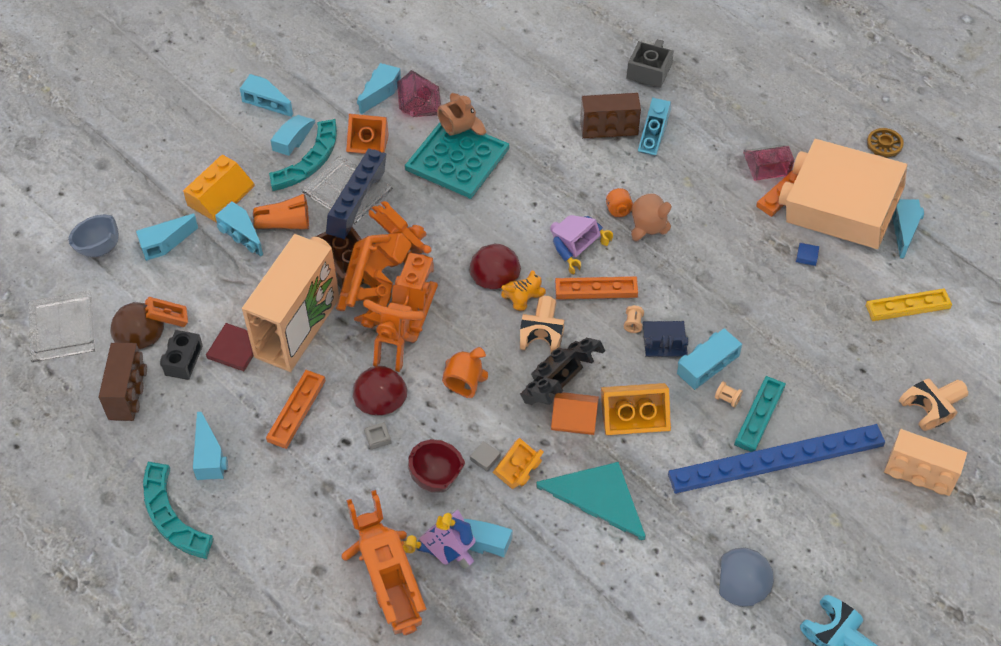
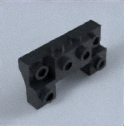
[520,337,605,405]

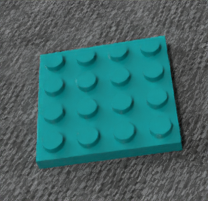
[405,122,509,199]

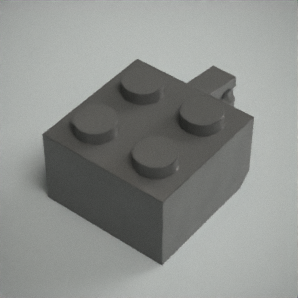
[626,39,674,88]

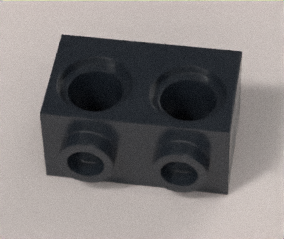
[160,330,203,380]

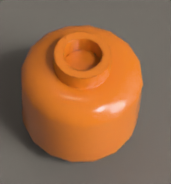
[606,188,633,217]

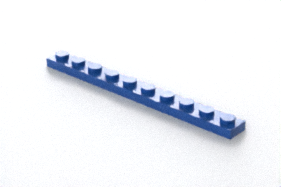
[668,424,885,494]

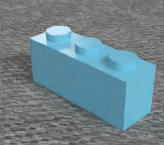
[677,328,742,390]

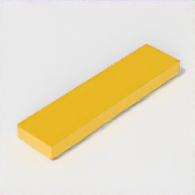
[865,288,952,322]

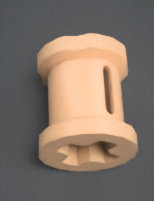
[624,305,644,333]
[715,381,743,408]

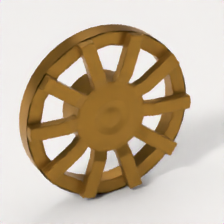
[867,128,904,158]

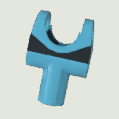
[800,595,878,646]

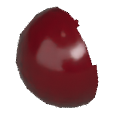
[469,243,521,289]
[352,366,407,415]
[408,439,465,493]

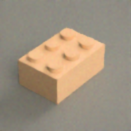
[884,429,967,496]

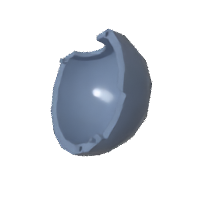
[68,214,119,257]
[719,547,774,607]

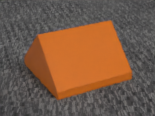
[346,114,389,154]
[551,392,599,435]

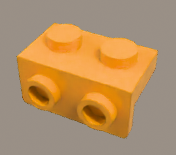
[492,438,544,489]

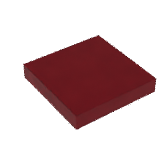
[206,323,254,371]

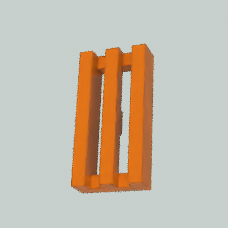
[145,297,188,327]

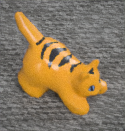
[501,270,546,311]

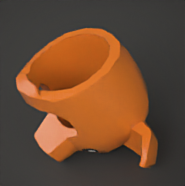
[442,347,488,398]

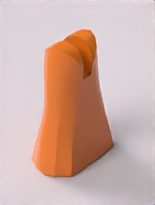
[253,194,309,229]

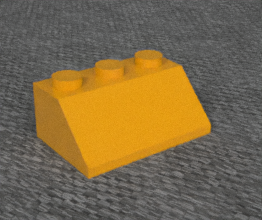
[183,154,255,223]
[601,383,671,435]

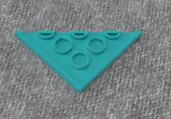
[536,462,646,540]

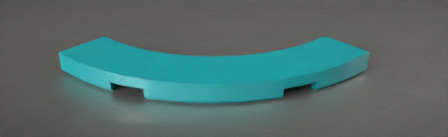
[269,119,337,191]
[143,461,214,559]

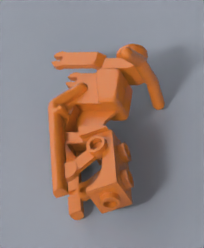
[336,201,431,328]
[363,253,438,372]
[341,490,427,635]

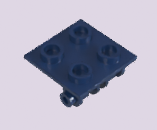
[643,321,688,357]

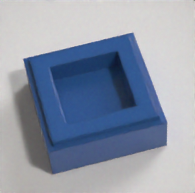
[796,243,820,266]

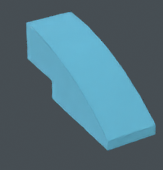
[270,115,315,156]
[464,519,513,557]

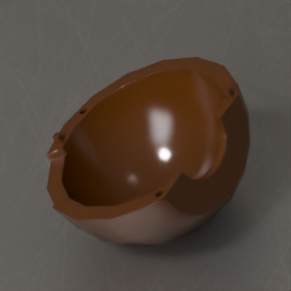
[110,302,164,349]

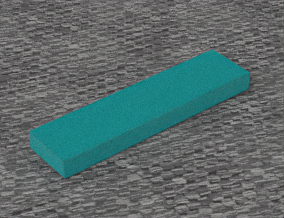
[734,376,786,452]

